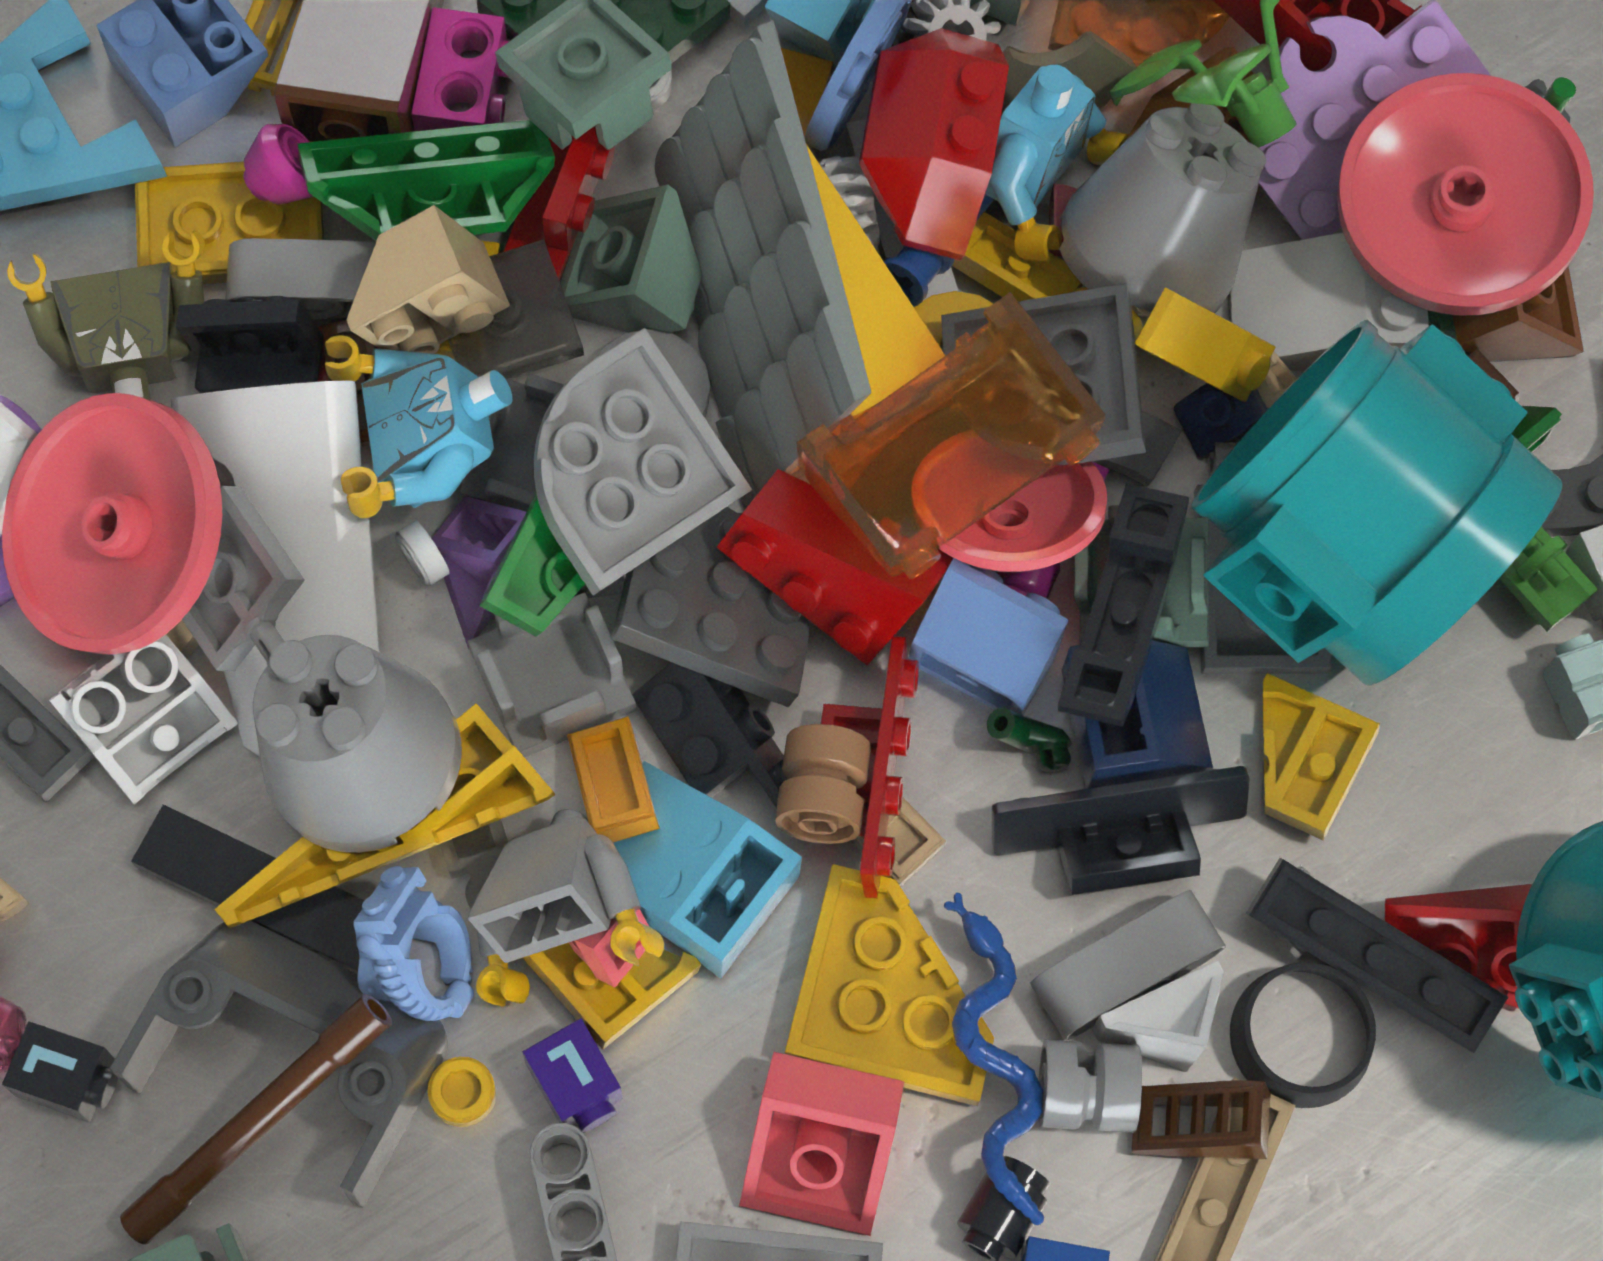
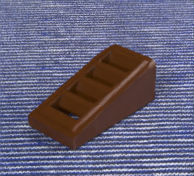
[1131,1080,1271,1159]

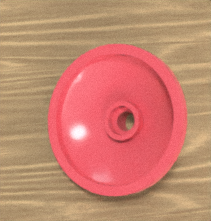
[913,434,1107,572]

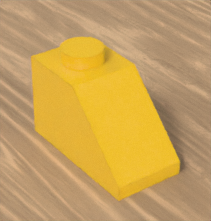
[1135,287,1276,402]

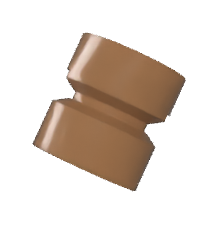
[775,724,871,844]

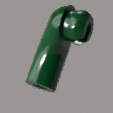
[987,707,1072,772]

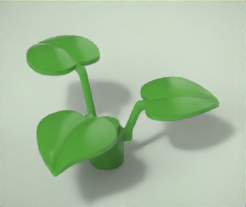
[1109,0,1297,147]

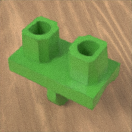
[1499,527,1598,632]

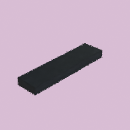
[131,804,365,974]
[1246,858,1508,1053]

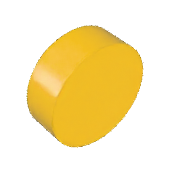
[428,1057,496,1127]

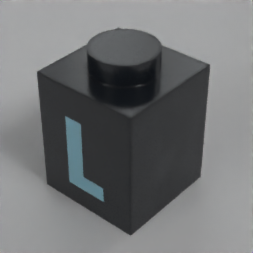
[2,1021,118,1122]

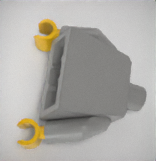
[467,809,664,1007]

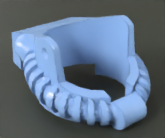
[354,866,474,1021]

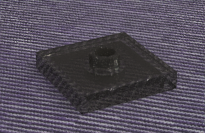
[447,239,584,379]

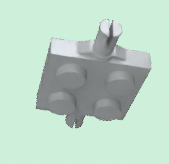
[182,485,305,671]

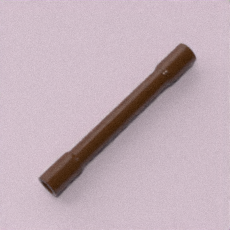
[120,994,392,1245]

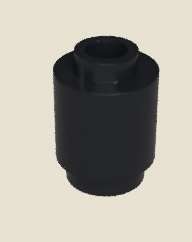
[957,1156,1050,1261]

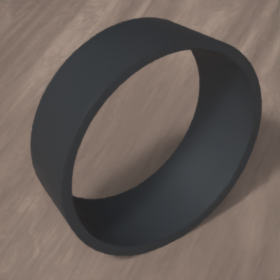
[1230,962,1376,1108]

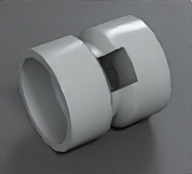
[1039,1039,1142,1133]

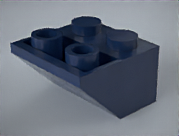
[1061,641,1213,788]

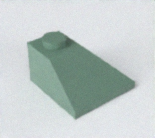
[552,185,702,333]

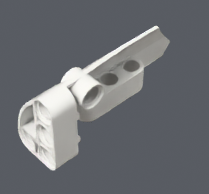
[171,381,380,757]

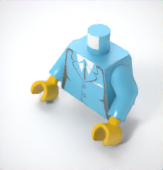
[985,65,1129,261]
[325,335,513,518]

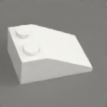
[1228,232,1429,371]

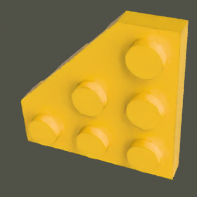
[784,864,995,1106]

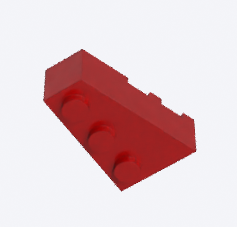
[716,469,953,666]

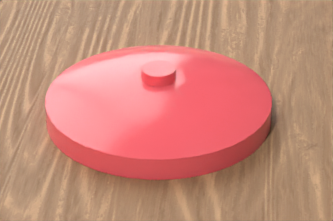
[1337,73,1594,315]
[2,393,222,655]

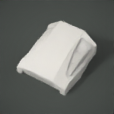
[48,635,238,804]

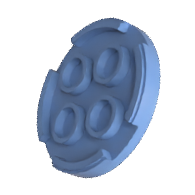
[804,0,912,151]

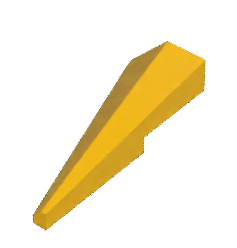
[214,703,555,928]

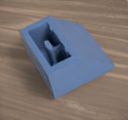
[96,0,268,148]
[909,558,1069,715]

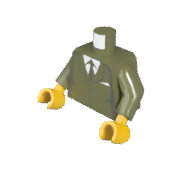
[7,230,205,400]

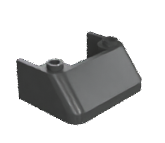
[110,921,448,1208]

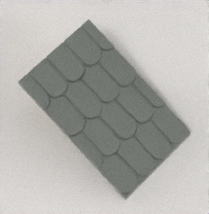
[655,20,952,510]

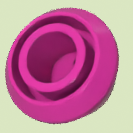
[244,124,314,205]

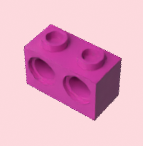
[411,7,509,131]

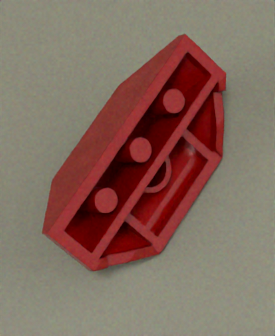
[859,28,1009,261]

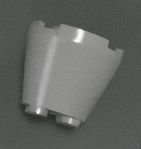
[1059,103,1266,313]
[253,635,462,852]

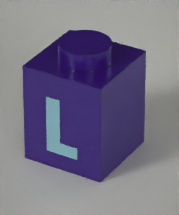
[522,1018,623,1133]

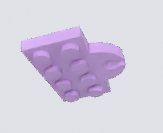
[1249,0,1491,240]

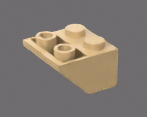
[346,205,510,354]

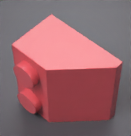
[739,1052,904,1236]

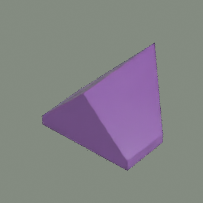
[431,497,526,649]

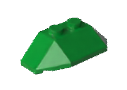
[297,120,555,241]

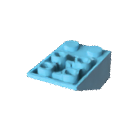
[614,761,802,979]

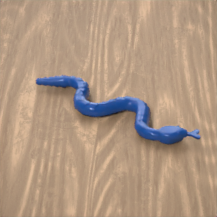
[944,892,1044,1225]

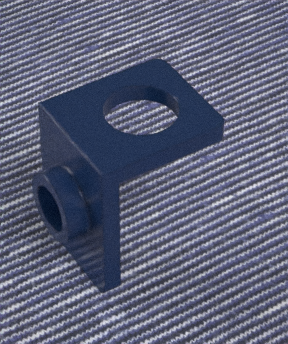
[1174,383,1268,457]

